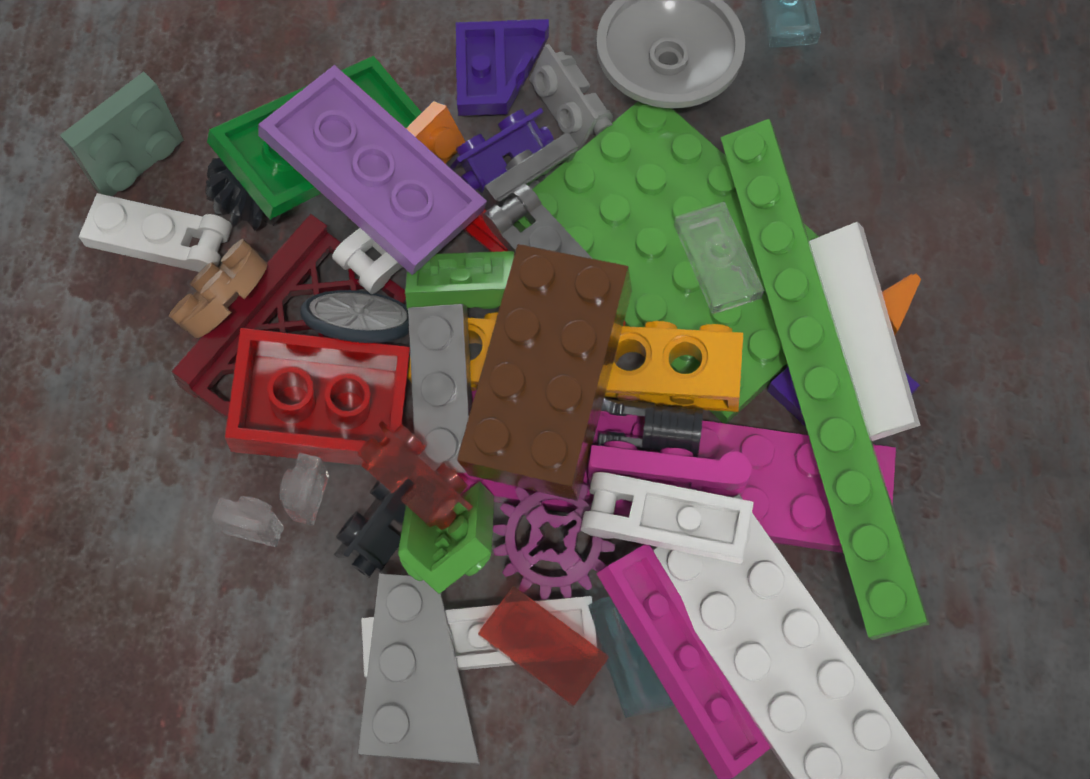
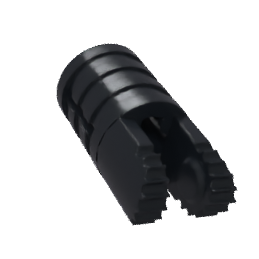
[597,397,703,457]

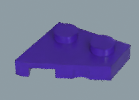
[456,19,549,116]

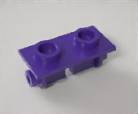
[450,108,554,193]

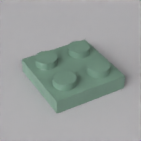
[60,71,184,196]

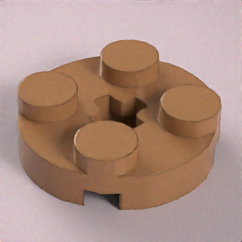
[169,239,267,338]

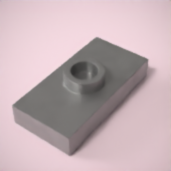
[482,132,578,210]

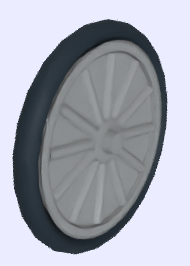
[300,290,409,343]

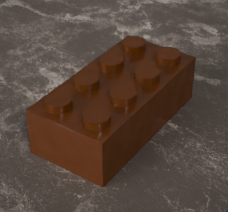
[457,244,632,501]

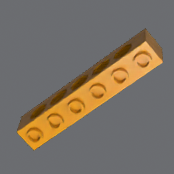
[407,312,743,412]

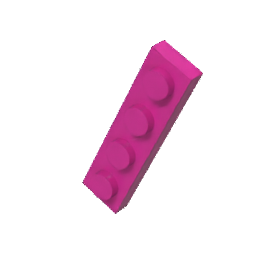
[596,544,771,779]

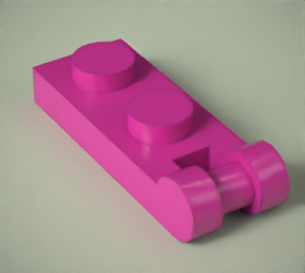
[588,441,753,498]

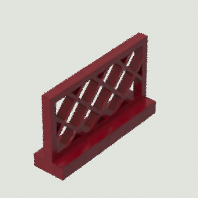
[171,214,406,458]

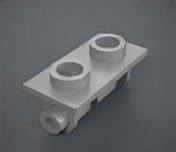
[529,44,613,151]

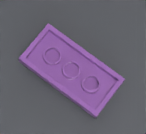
[258,65,487,275]

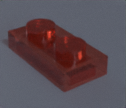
[478,586,609,708]

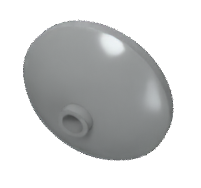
[596,0,745,108]

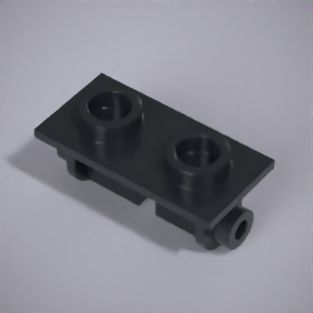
[334,463,436,578]

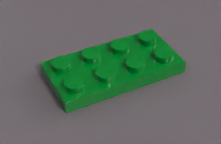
[207,56,422,219]

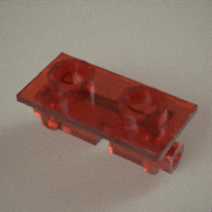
[357,420,473,530]

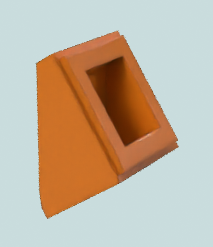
[882,273,921,336]

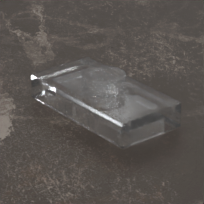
[674,201,764,314]

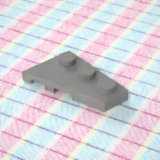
[358,574,480,765]

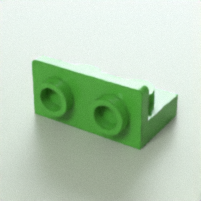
[405,251,514,310]

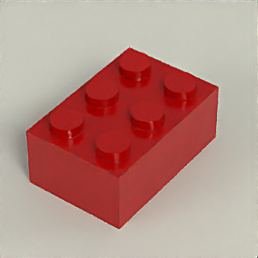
[225,328,410,469]

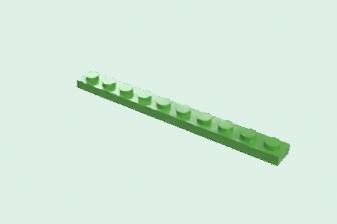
[721,119,930,640]

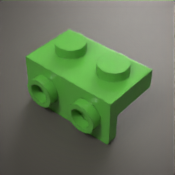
[398,482,494,594]

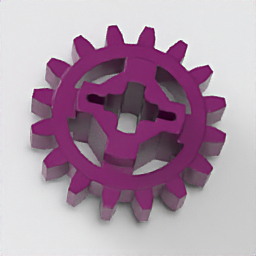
[493,484,615,600]

